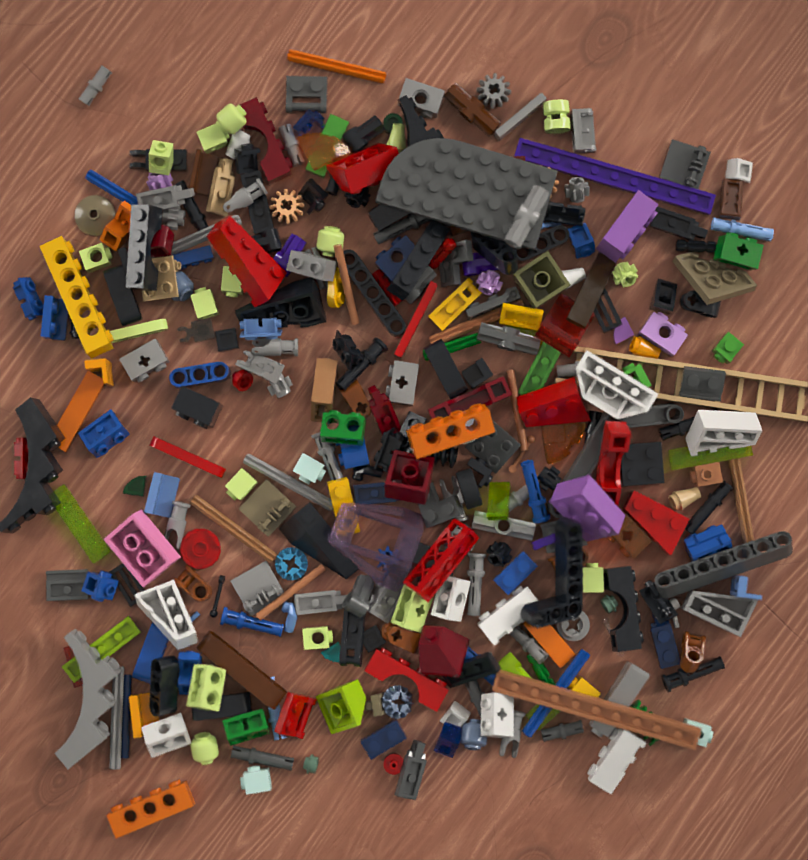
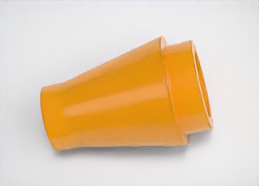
[629,336,661,359]

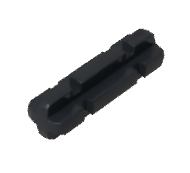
[675,239,716,253]

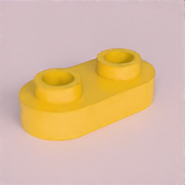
[327,267,345,308]

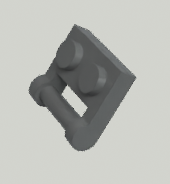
[286,76,328,113]

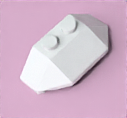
[576,351,658,420]

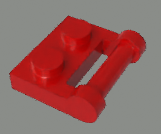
[274,692,317,739]

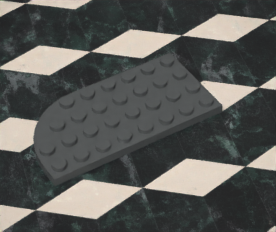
[375,138,558,250]

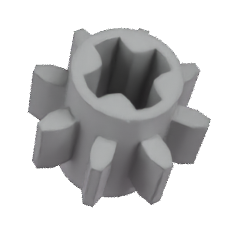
[564,177,590,203]
[162,206,185,230]
[267,373,293,398]

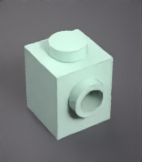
[293,453,326,484]
[683,718,713,747]
[240,765,272,795]

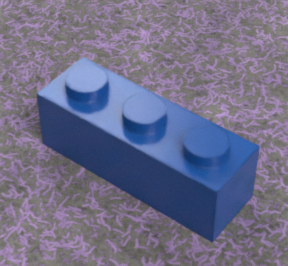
[173,245,214,270]

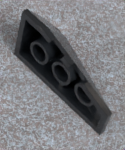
[235,277,327,327]
[279,502,362,579]

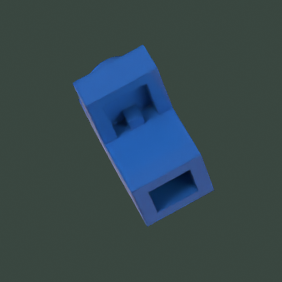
[178,651,202,695]

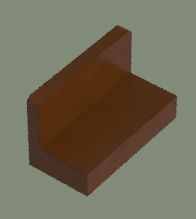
[189,149,219,196]

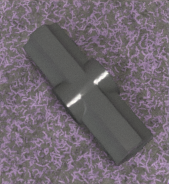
[476,322,541,356]

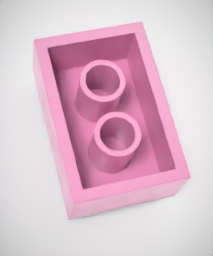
[104,509,181,587]

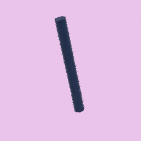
[121,674,132,758]

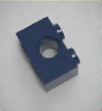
[375,235,415,282]

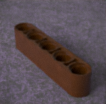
[197,630,287,710]

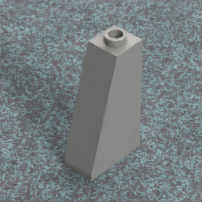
[589,661,650,738]

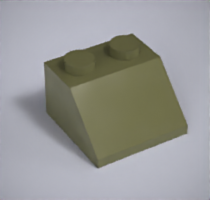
[512,251,570,309]

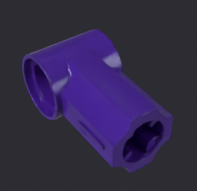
[273,233,307,277]
[462,253,498,276]

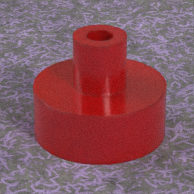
[232,369,253,392]
[384,753,404,775]

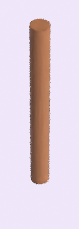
[333,244,359,325]
[506,370,528,452]
[255,564,326,621]

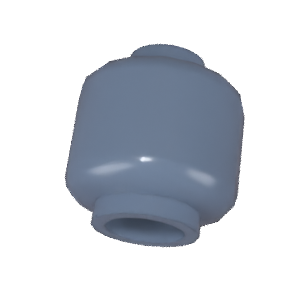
[172,271,194,302]
[460,719,487,751]

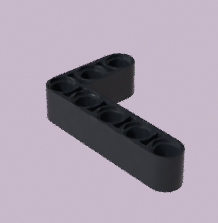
[520,517,583,628]

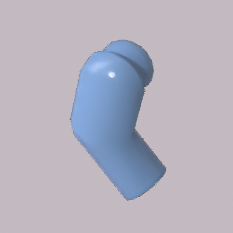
[281,601,297,633]

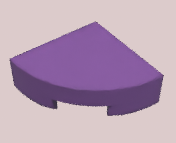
[613,317,634,345]

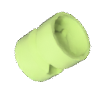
[543,99,571,134]

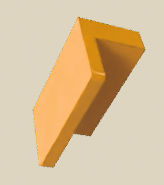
[84,358,114,387]
[129,693,160,738]

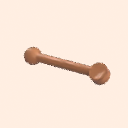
[508,435,535,473]

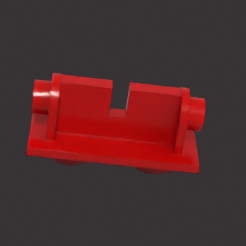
[14,437,29,479]

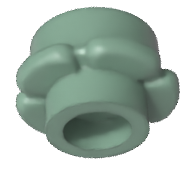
[600,594,618,614]
[303,754,319,774]

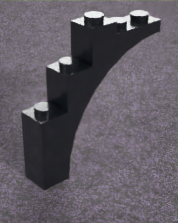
[367,95,444,231]
[0,397,66,534]

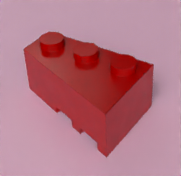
[516,377,591,427]
[622,490,690,556]

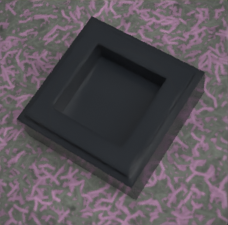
[215,328,239,352]
[363,625,386,653]

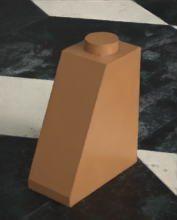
[311,358,338,422]

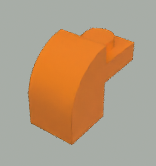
[99,201,131,252]

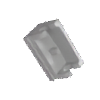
[570,108,596,154]
[235,350,285,384]

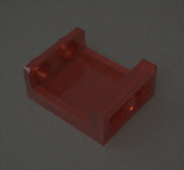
[534,293,595,357]

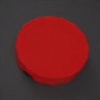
[180,528,221,569]

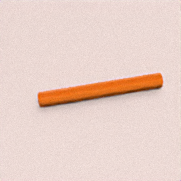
[287,49,386,84]

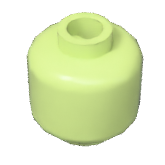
[216,104,247,134]
[316,226,345,257]
[190,732,219,765]

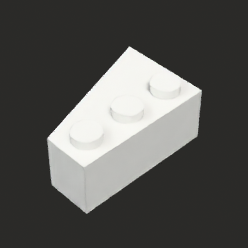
[477,586,538,645]

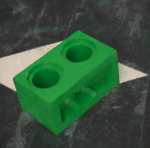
[320,410,366,446]
[222,708,270,746]

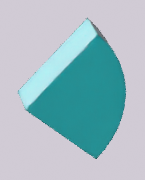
[321,641,341,662]

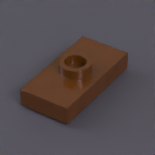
[719,178,744,220]

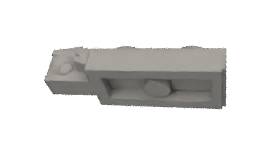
[136,185,195,209]
[294,590,347,615]

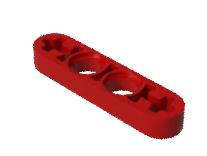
[149,436,226,478]

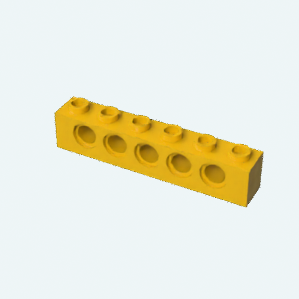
[39,236,114,359]

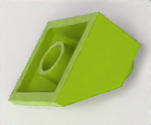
[315,679,366,734]

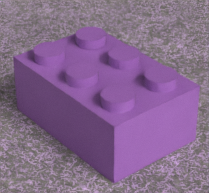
[596,190,659,263]
[550,475,625,542]

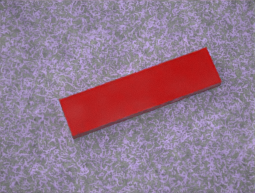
[394,281,438,359]

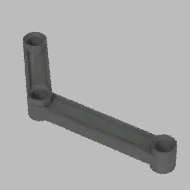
[547,403,684,518]

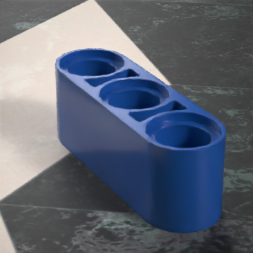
[169,362,230,388]
[132,622,169,684]

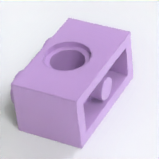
[638,312,688,357]

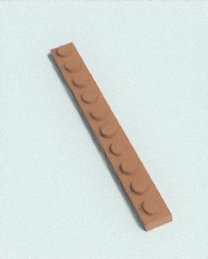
[492,670,701,750]

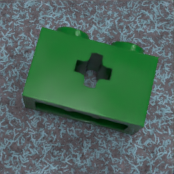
[713,232,764,271]

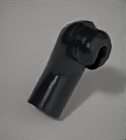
[352,465,383,481]

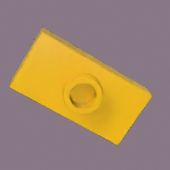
[499,303,544,331]

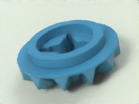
[275,547,308,580]

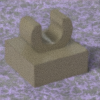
[364,692,386,716]

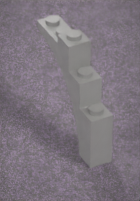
[55,628,121,769]

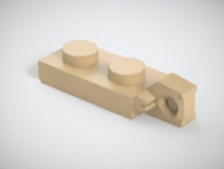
[206,158,235,217]

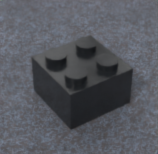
[172,386,224,429]
[620,442,665,486]

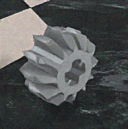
[476,73,511,109]

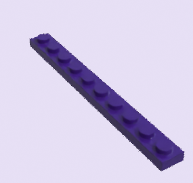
[514,138,716,215]

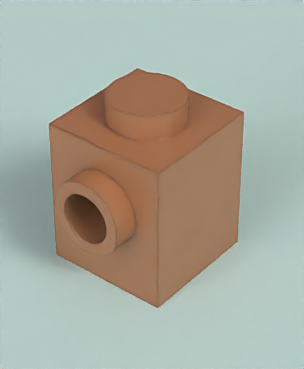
[690,462,723,487]

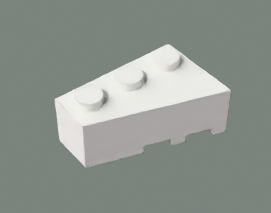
[685,410,762,456]
[135,580,198,650]
[587,728,646,794]

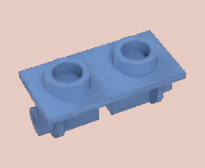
[240,318,283,340]

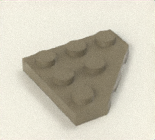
[673,252,757,305]

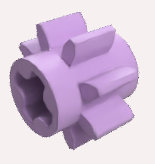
[146,173,173,190]
[476,270,503,296]

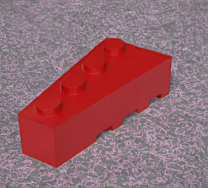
[206,215,287,307]

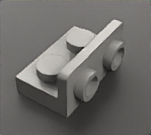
[368,572,404,623]

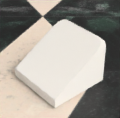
[725,158,753,183]
[440,701,471,733]

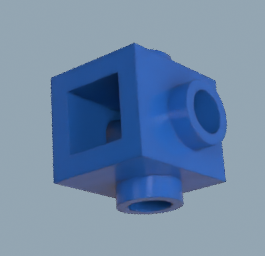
[81,570,119,602]

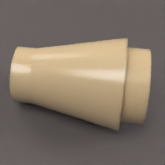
[668,487,701,511]

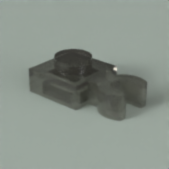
[177,317,216,343]

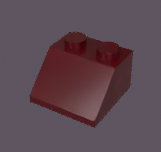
[385,450,435,505]

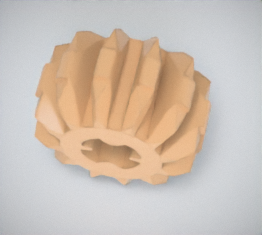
[269,189,305,224]

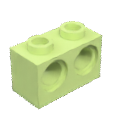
[186,664,226,711]

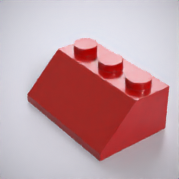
[326,143,399,194]

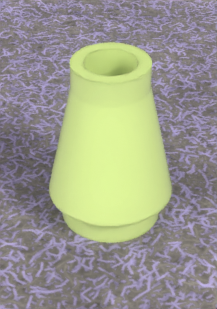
[387,123,406,153]

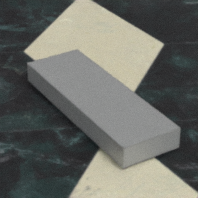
[494,93,547,141]

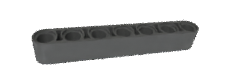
[654,531,793,599]

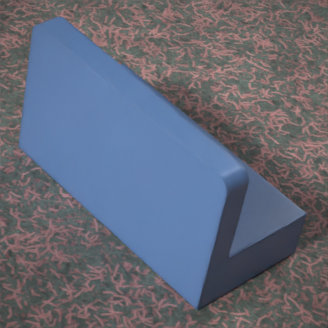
[144,472,180,518]
[730,575,762,600]

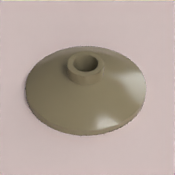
[75,195,116,236]

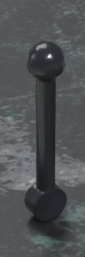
[210,575,225,618]

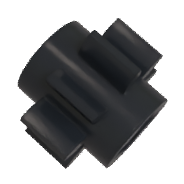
[344,187,371,208]
[537,466,562,491]
[486,541,513,567]

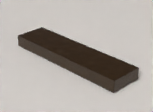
[566,251,617,329]

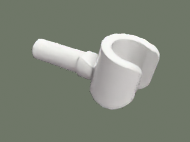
[669,598,680,628]

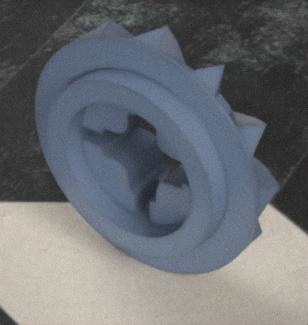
[382,685,414,719]

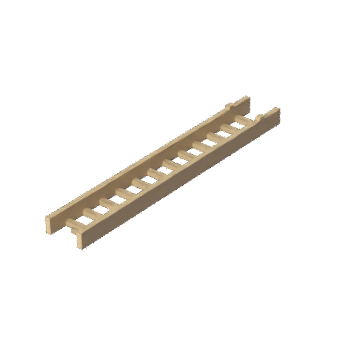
[554,344,808,423]

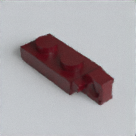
[367,385,401,436]

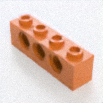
[406,404,495,459]
[106,779,195,838]

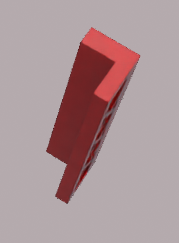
[403,518,479,603]

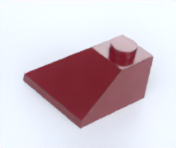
[419,625,470,677]

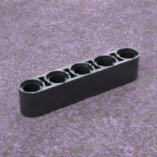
[343,249,406,337]

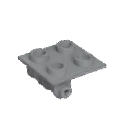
[231,561,284,616]

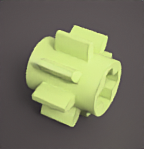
[612,262,638,287]

